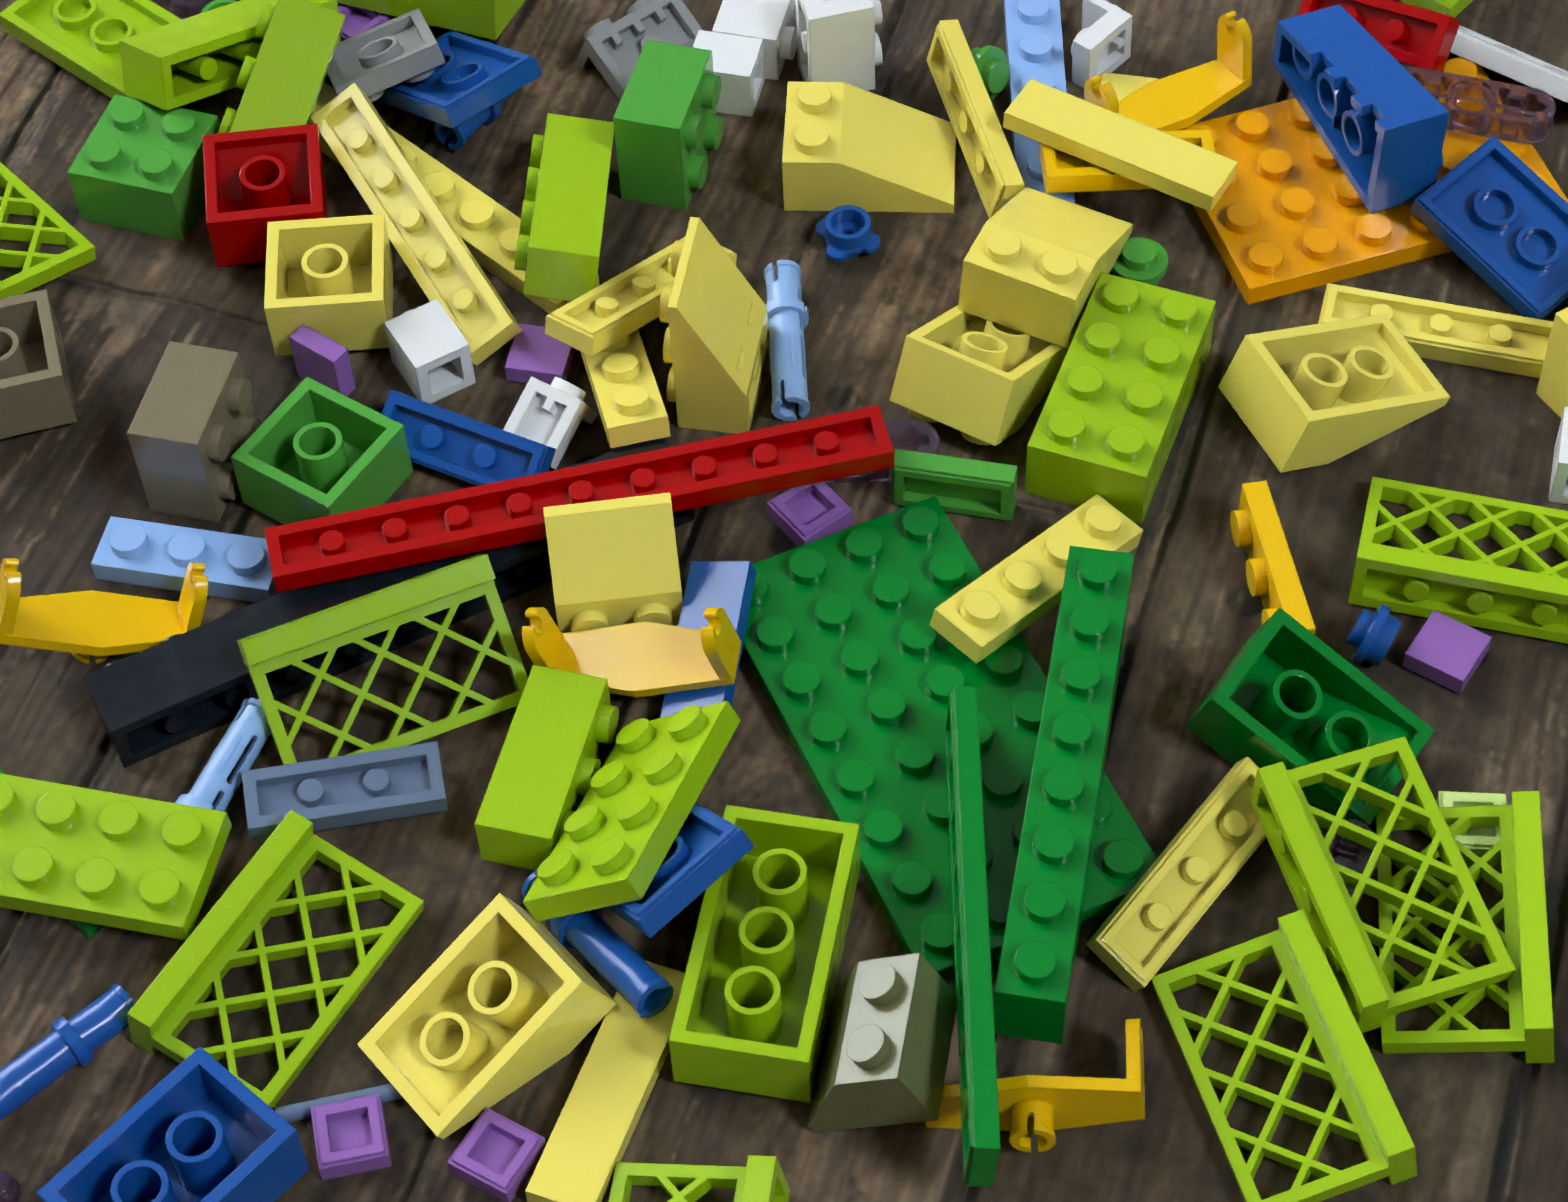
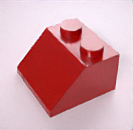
[203,123,329,267]

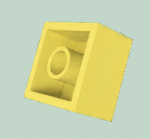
[264,214,393,356]

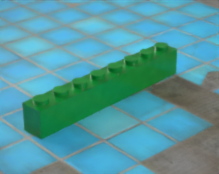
[994,546,1134,1044]

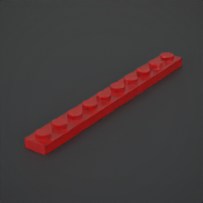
[264,405,894,593]

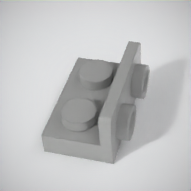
[577,0,703,100]

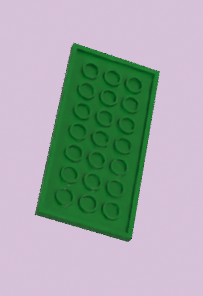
[742,496,1157,981]

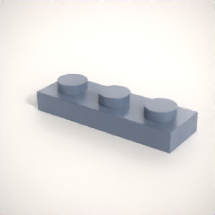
[241,741,448,841]

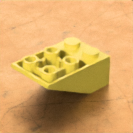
[659,217,769,434]

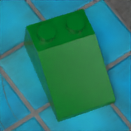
[1184,608,1435,828]

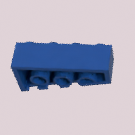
[1273,4,1449,213]

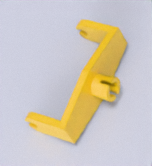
[1084,11,1252,131]
[0,558,208,663]
[522,607,741,698]
[925,1018,1145,1153]

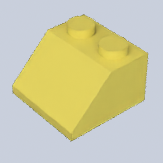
[543,492,683,633]

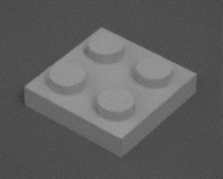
[327,8,446,102]

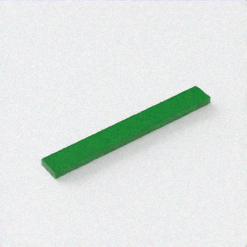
[945,686,1001,1187]

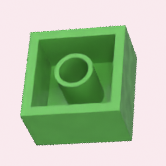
[613,40,724,210]
[67,95,220,242]
[231,377,413,525]

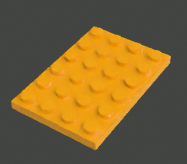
[1181,57,1568,305]

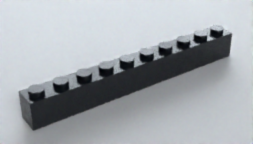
[83,438,695,768]

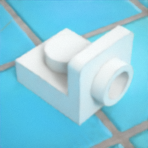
[1071,0,1133,89]
[503,376,597,470]

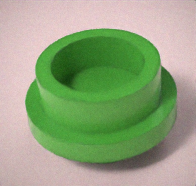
[970,45,1010,100]
[1111,237,1168,286]

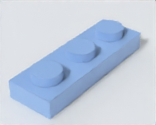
[91,516,277,603]

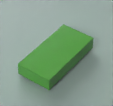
[892,449,1018,521]

